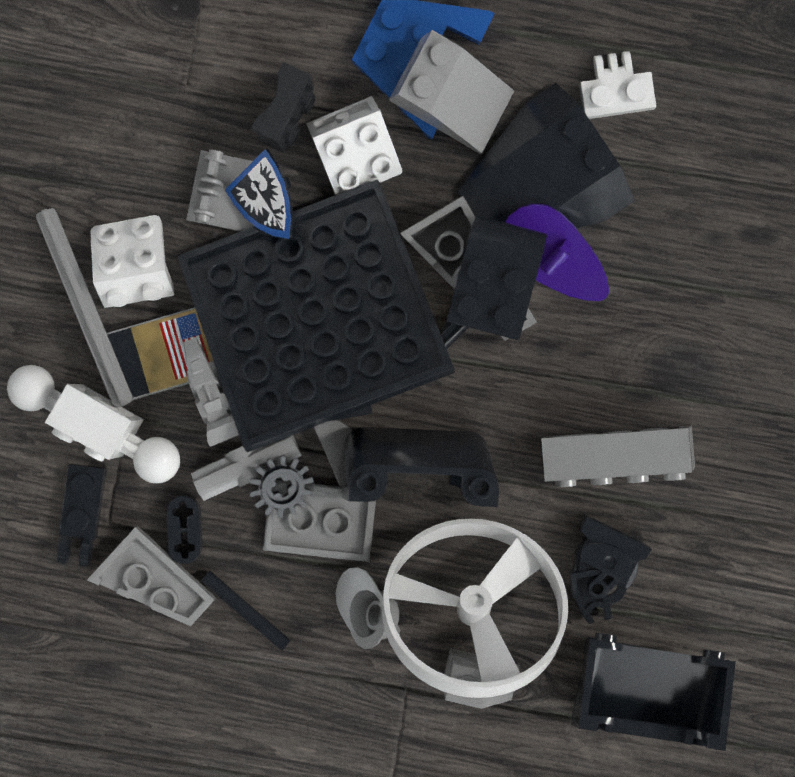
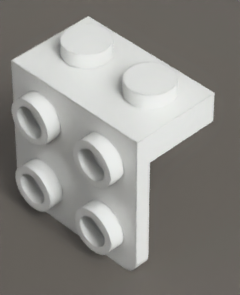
[91,215,174,308]

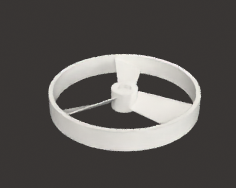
[382,519,568,698]

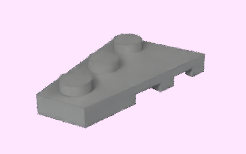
[87,526,216,626]

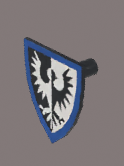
[225,148,293,239]

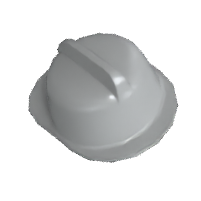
[336,567,400,649]

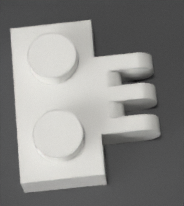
[579,51,656,119]

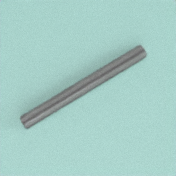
[36,208,133,407]

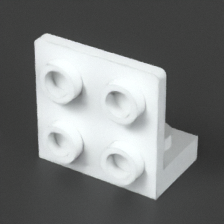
[306,96,402,195]

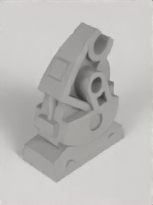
[183,337,239,447]

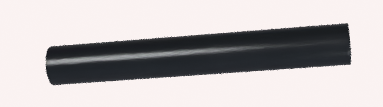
[201,571,291,651]

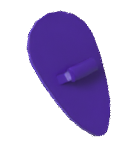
[505,203,609,301]

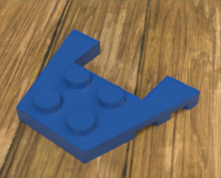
[352,0,495,140]

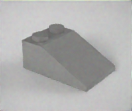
[389,30,514,154]

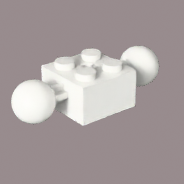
[7,365,180,483]

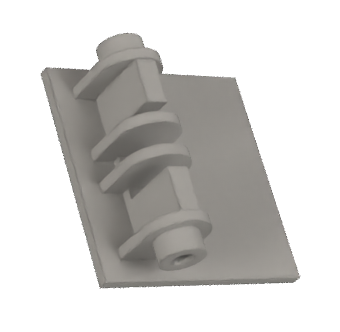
[186,150,254,232]

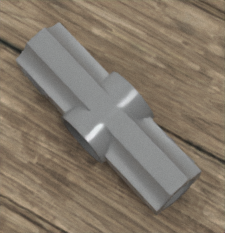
[191,435,302,501]

